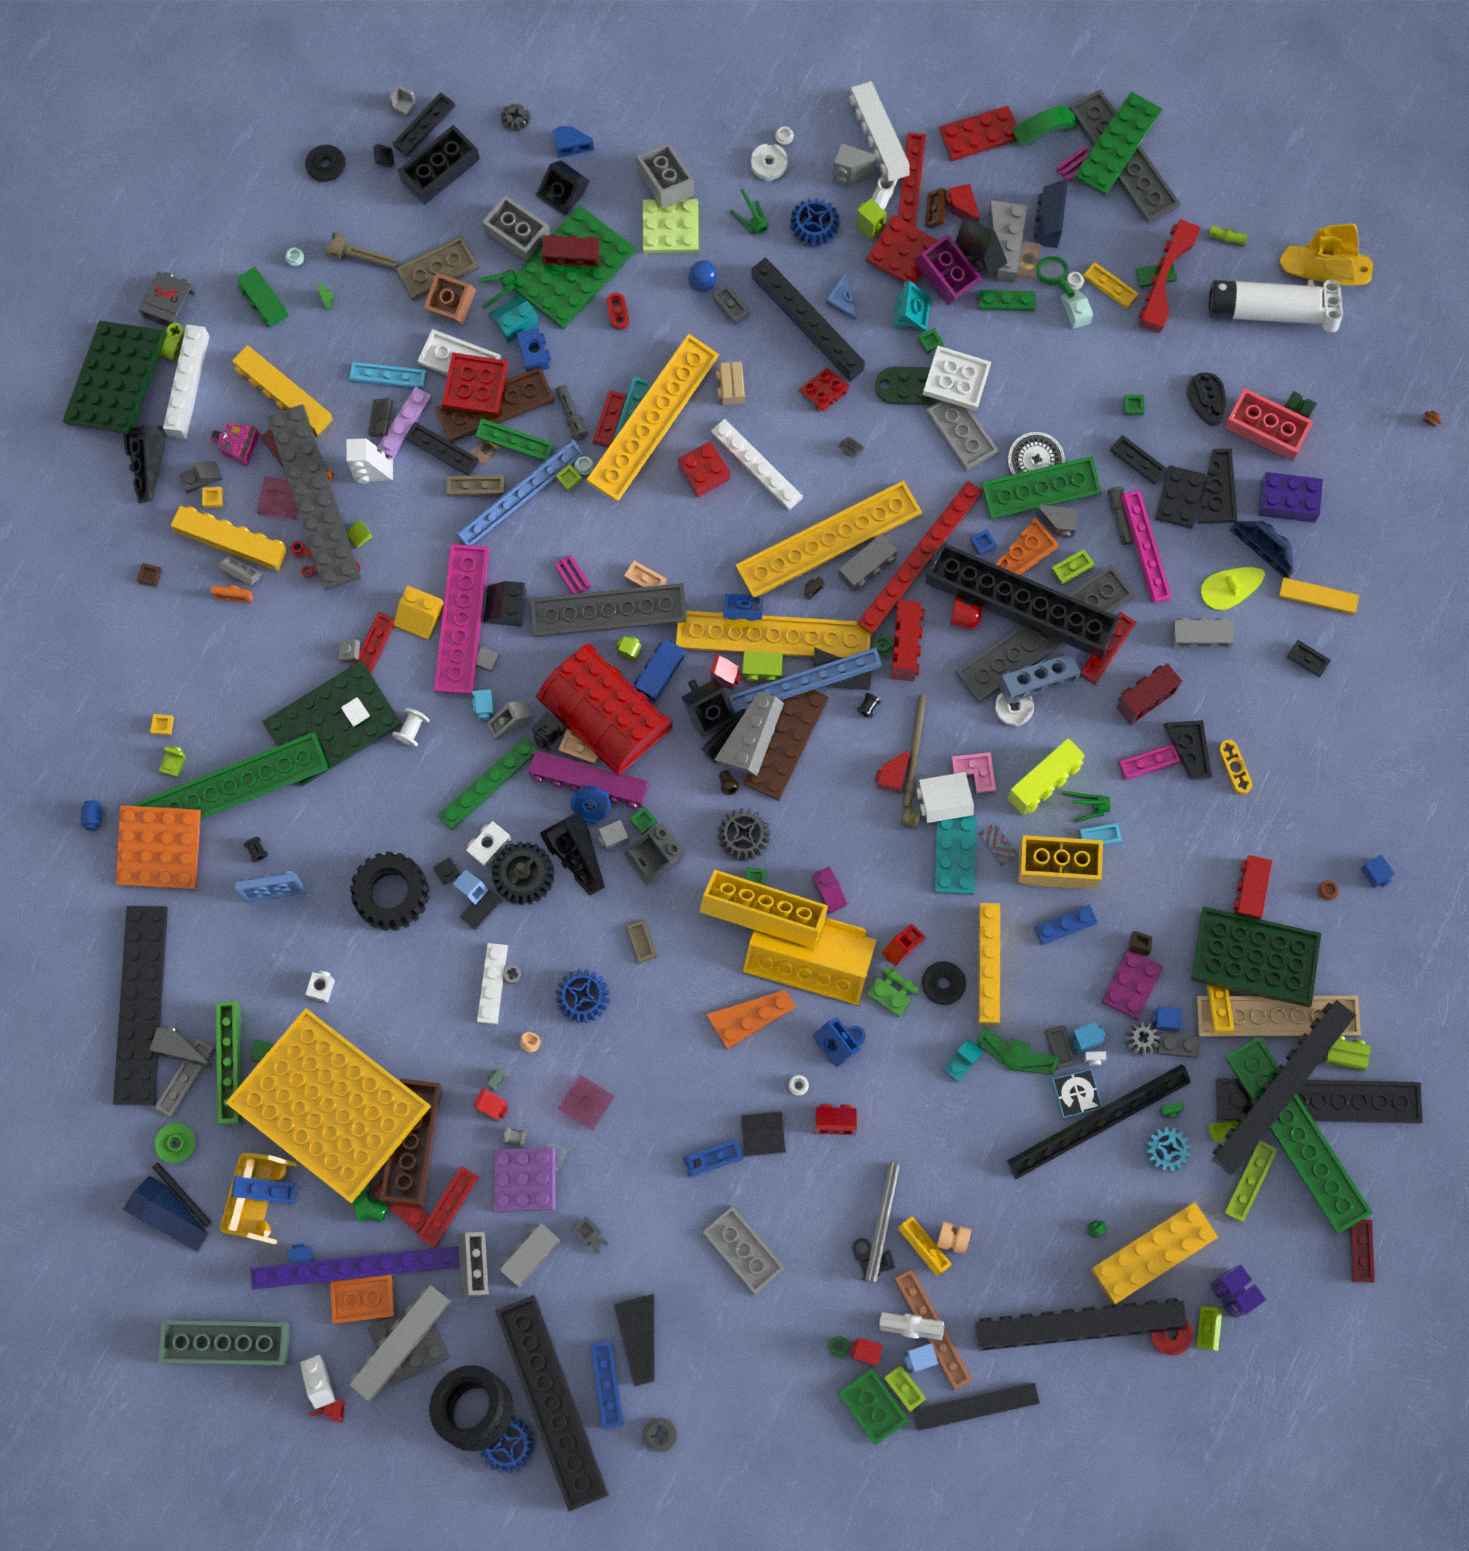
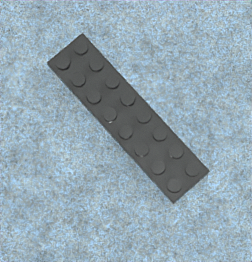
[1069,89,1180,224]
[530,583,687,638]

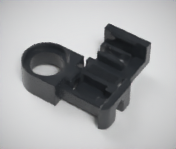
[852,1238,896,1281]

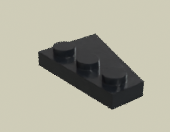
[813,647,871,690]
[1164,720,1212,780]

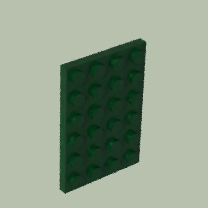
[63,320,167,435]
[262,660,402,787]
[1191,906,1321,1008]

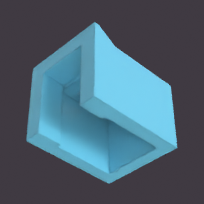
[471,689,494,721]

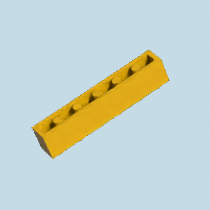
[232,345,333,436]
[170,506,288,572]
[978,903,1000,1026]

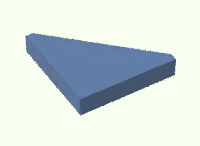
[826,274,857,319]

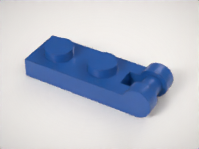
[683,1139,743,1178]

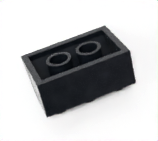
[955,217,1008,275]

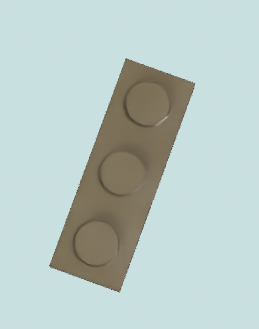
[447,475,505,497]

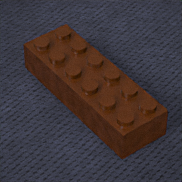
[380,1079,442,1209]

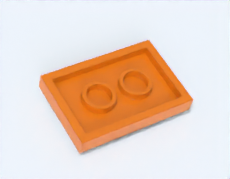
[330,1275,395,1325]

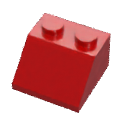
[815,1104,857,1135]

